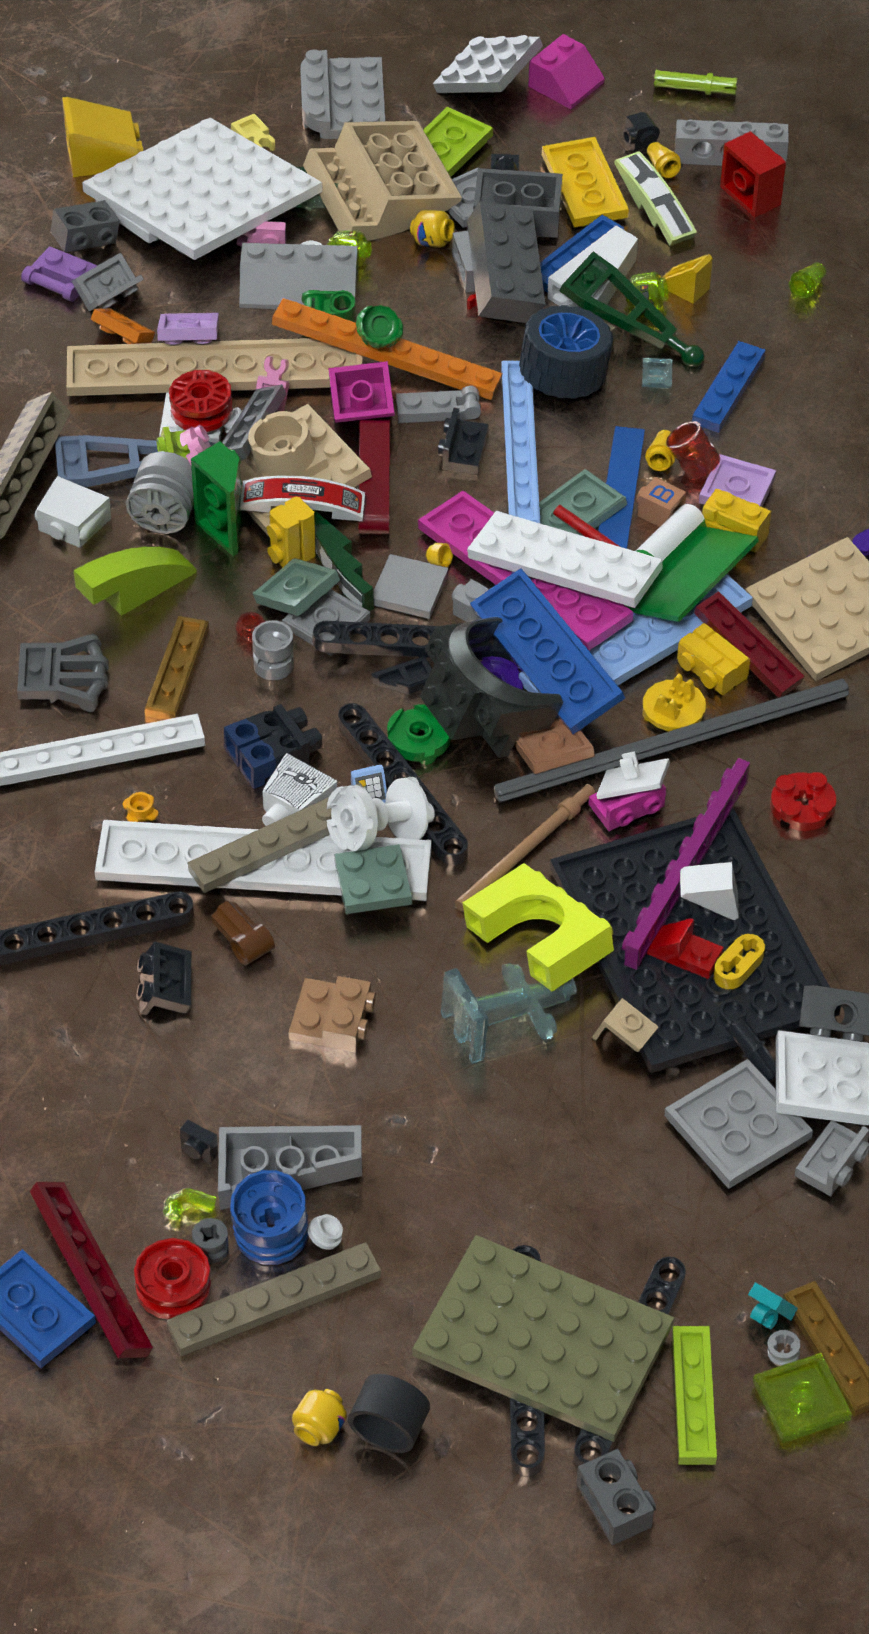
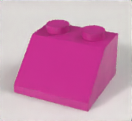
[528,34,605,109]
[328,361,395,423]

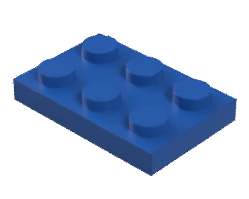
[0,1249,96,1368]

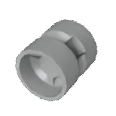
[252,620,294,680]

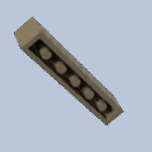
[0,392,71,539]

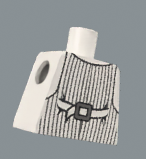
[262,753,337,826]

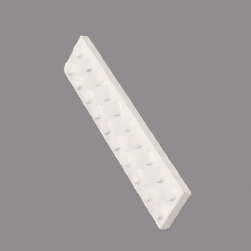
[95,820,431,901]

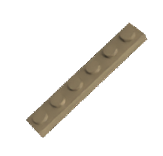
[187,783,364,893]
[166,1242,381,1356]

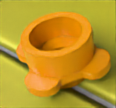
[123,792,159,822]

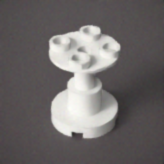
[327,777,434,852]

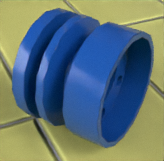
[230,1170,309,1265]

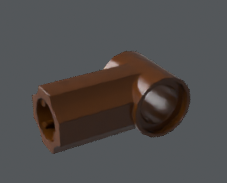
[212,901,275,966]

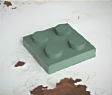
[253,558,340,616]
[334,844,412,914]

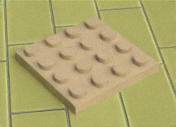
[745,537,869,681]

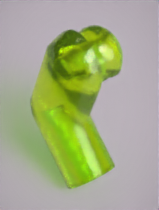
[163,1188,217,1220]

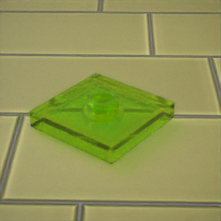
[753,1353,852,1443]

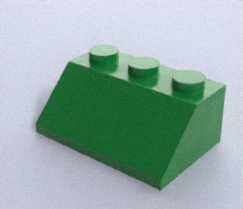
[191,441,243,556]

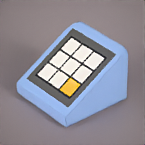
[351,765,387,803]

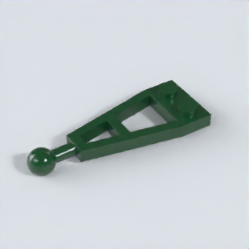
[559,251,705,367]

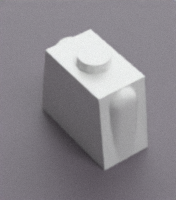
[35,476,111,548]

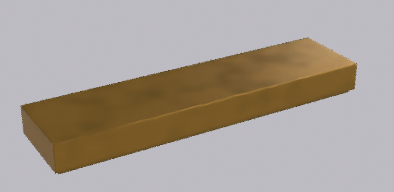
[145,616,209,720]
[783,1281,869,1417]

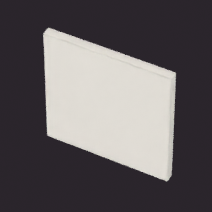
[596,752,670,799]

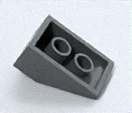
[473,168,563,238]

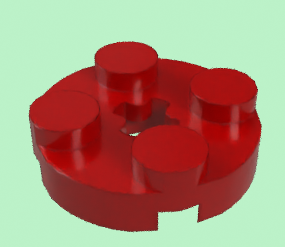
[770,772,836,831]

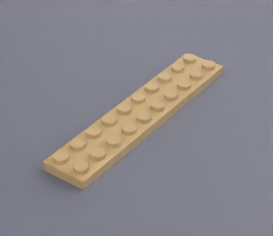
[67,338,362,396]

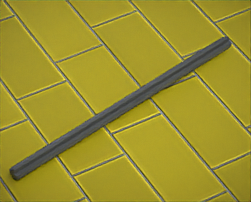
[494,679,849,803]

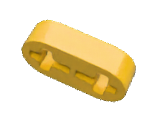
[714,934,765,990]

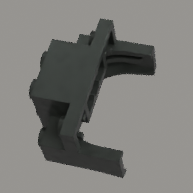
[419,617,563,758]

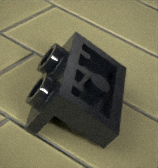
[438,408,489,475]
[136,941,192,1015]

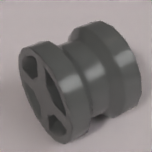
[192,1218,229,1264]

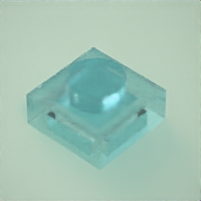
[642,358,672,388]

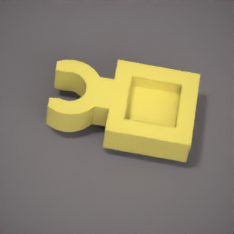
[231,114,275,151]

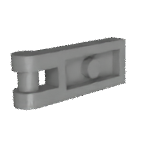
[396,386,481,423]

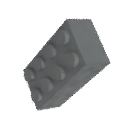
[467,201,545,323]

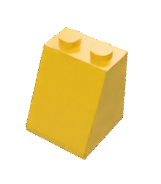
[62,97,143,177]

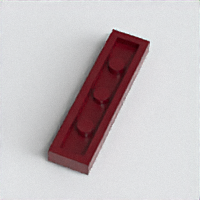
[694,591,805,698]

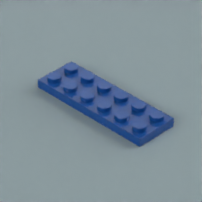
[470,568,625,735]

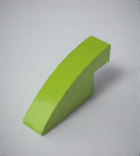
[74,547,197,616]

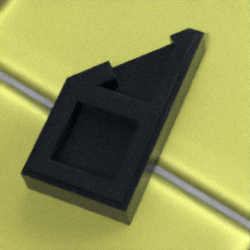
[371,656,432,694]

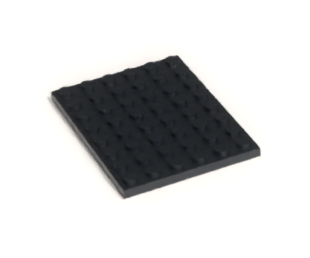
[549,808,841,1073]

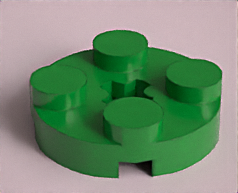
[387,704,451,765]

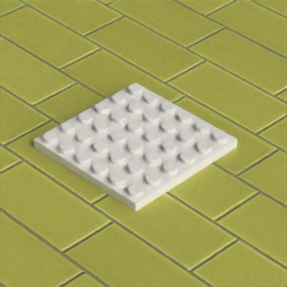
[82,118,322,260]

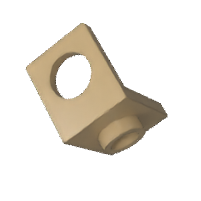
[592,998,658,1052]

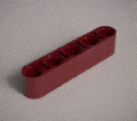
[359,420,390,535]

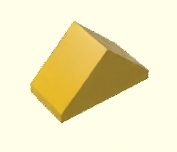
[657,254,713,304]

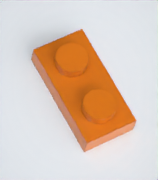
[91,308,155,344]

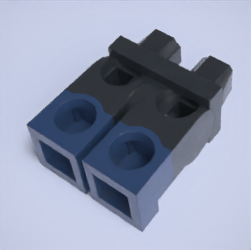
[224,704,322,789]

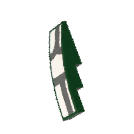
[313,510,374,611]

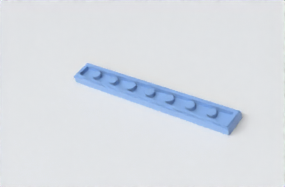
[501,361,540,523]

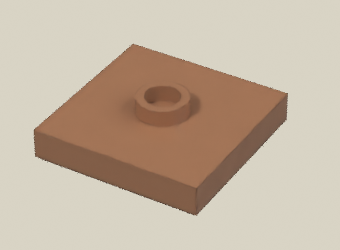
[514,718,595,774]

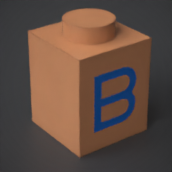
[636,477,686,527]

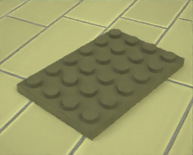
[412,1235,674,1442]

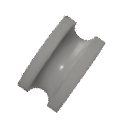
[767,1330,800,1367]

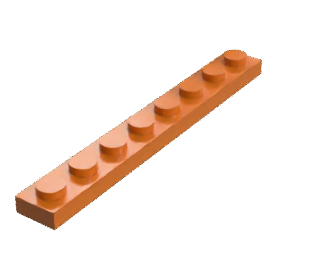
[272,298,503,400]

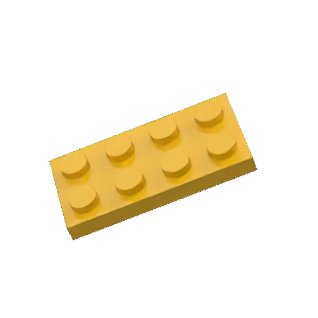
[542,137,629,227]

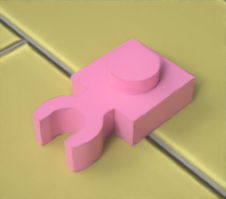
[237,221,286,246]
[256,356,289,411]

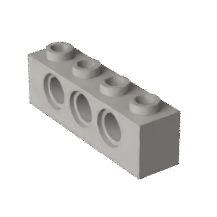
[675,119,788,166]

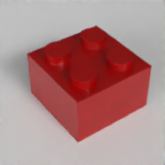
[720,131,786,218]

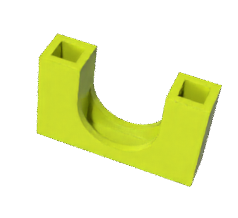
[462,863,614,991]

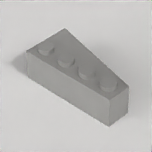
[218,1125,362,1210]

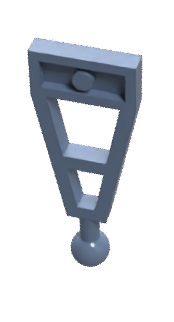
[55,435,214,487]

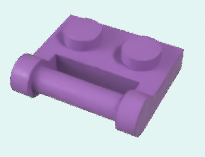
[21,246,97,302]

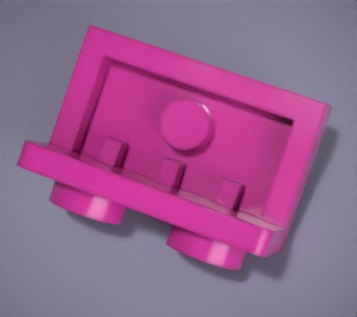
[589,783,666,831]

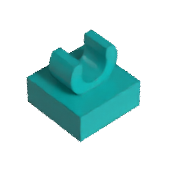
[748,1282,798,1330]

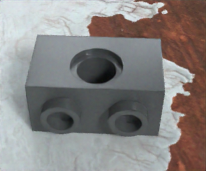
[799,986,869,1042]

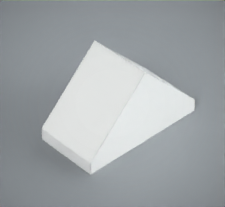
[680,862,739,921]

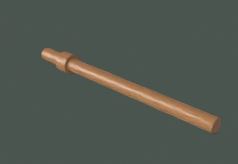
[455,784,595,911]

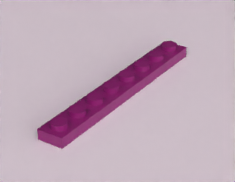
[622,758,750,970]

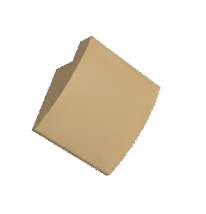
[303,121,462,243]

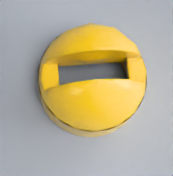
[426,543,453,567]

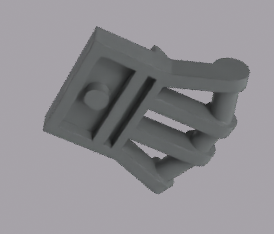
[17,634,109,712]

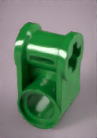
[301,290,357,322]

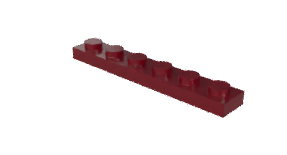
[29,1182,153,1358]

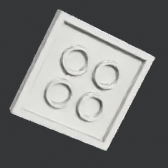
[776,1030,869,1126]

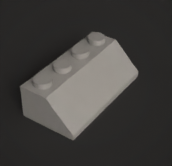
[239,243,358,311]

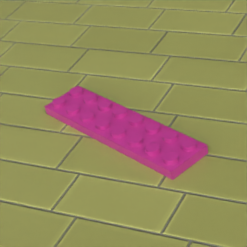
[418,491,633,651]

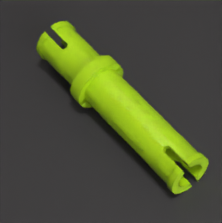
[654,69,738,96]

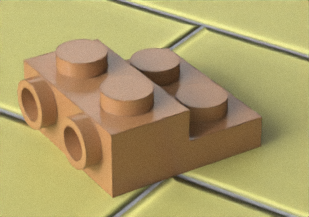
[289,976,376,1052]

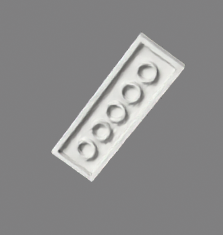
[467,511,663,608]

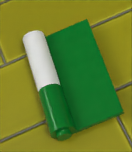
[625,504,759,622]

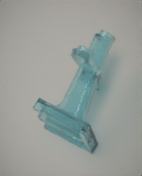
[441,963,577,1064]

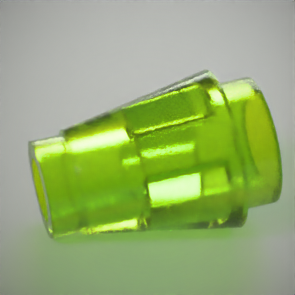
[789,262,826,298]

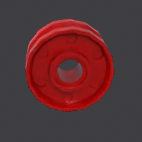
[169,370,233,432]
[134,1238,211,1319]

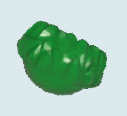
[356,305,404,349]

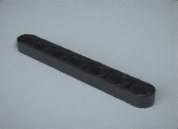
[312,621,514,662]
[338,703,468,865]
[0,892,194,966]
[510,1245,545,1477]
[574,1256,686,1467]

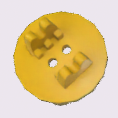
[642,674,706,731]

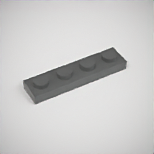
[222,384,287,461]

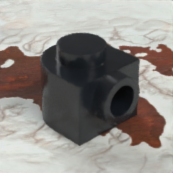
[623,112,660,151]

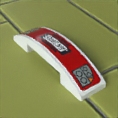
[240,476,365,521]

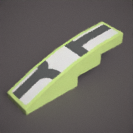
[614,151,697,246]

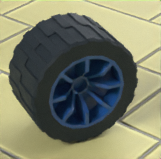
[519,305,613,399]

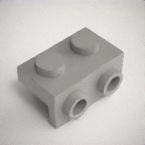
[71,253,144,311]
[794,1121,869,1196]

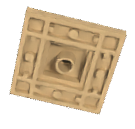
[240,404,372,536]

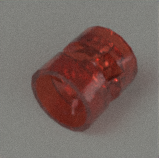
[666,421,721,479]

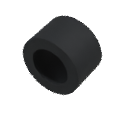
[348,1374,430,1453]

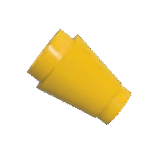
[647,142,681,178]
[645,430,675,471]

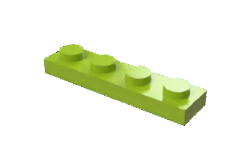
[672,1326,717,1465]

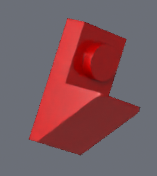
[647,919,724,979]

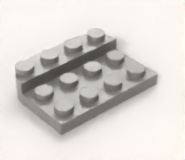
[301,50,385,139]

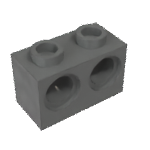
[50,200,120,252]
[576,1449,656,1545]

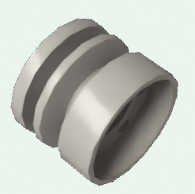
[126,451,194,534]

